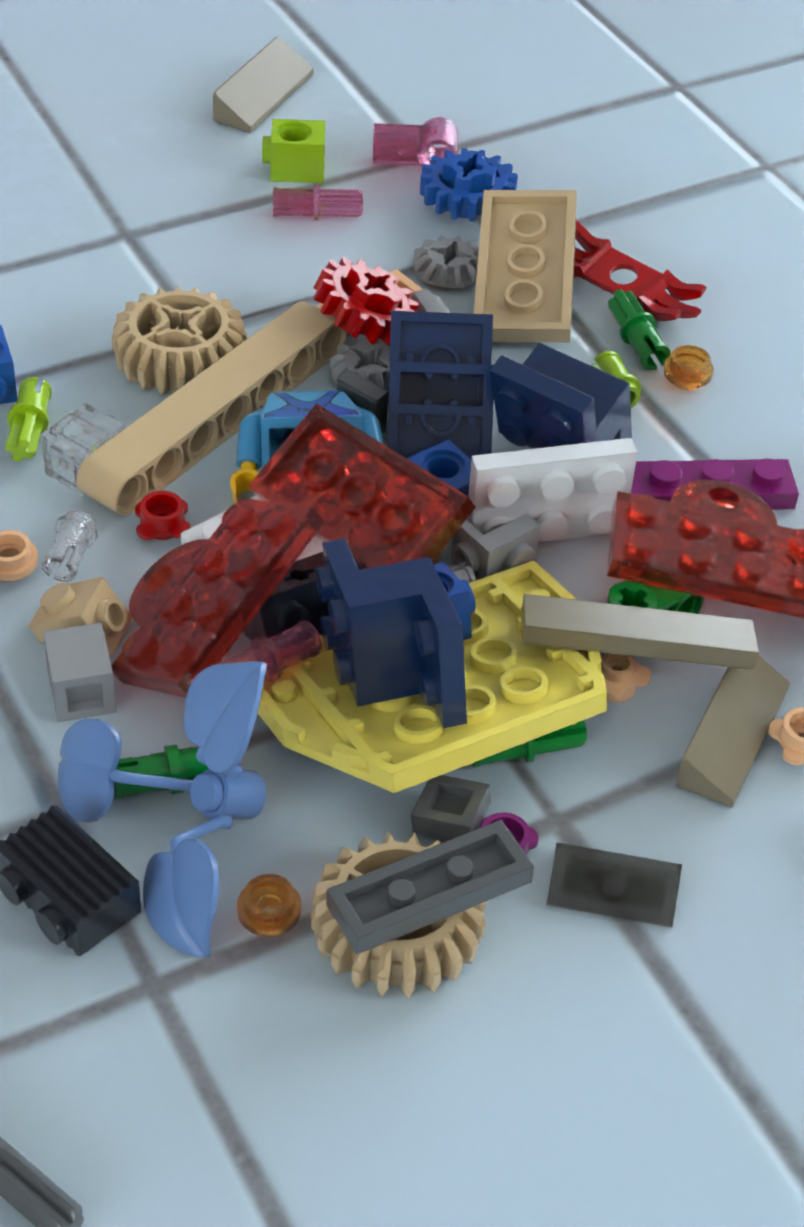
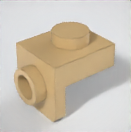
[28,577,131,655]

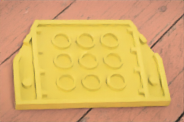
[244,560,607,793]

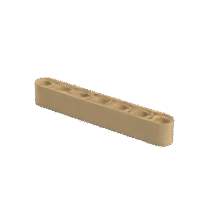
[76,301,347,516]

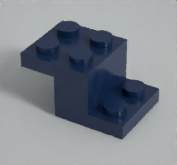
[386,311,494,467]
[490,342,632,449]
[315,538,467,728]

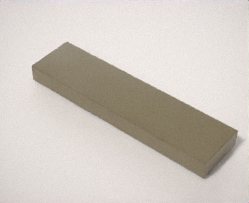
[521,594,759,670]

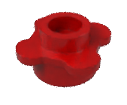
[135,491,190,541]

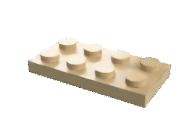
[473,190,577,343]

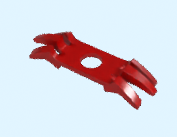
[573,220,707,321]

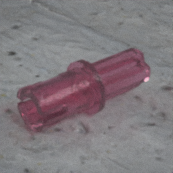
[273,184,363,221]
[214,620,322,682]

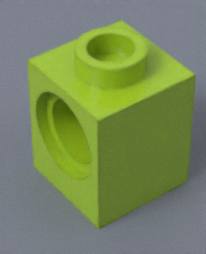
[262,119,326,183]

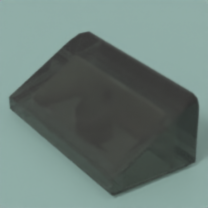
[546,842,682,928]

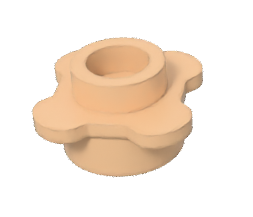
[601,653,651,702]
[768,707,804,766]

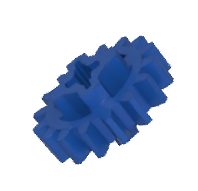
[419,148,518,222]

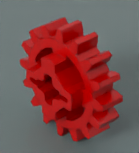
[313,257,419,346]

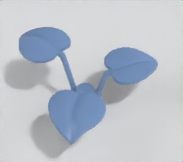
[58,661,267,957]

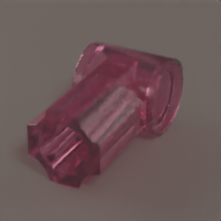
[373,117,459,166]

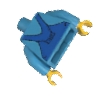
[230,390,396,505]

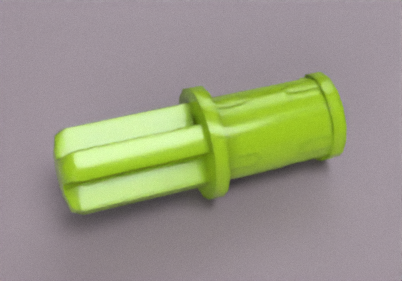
[5,377,52,462]

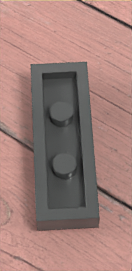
[326,820,534,955]

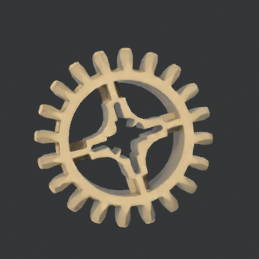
[112,286,247,396]
[311,831,486,999]

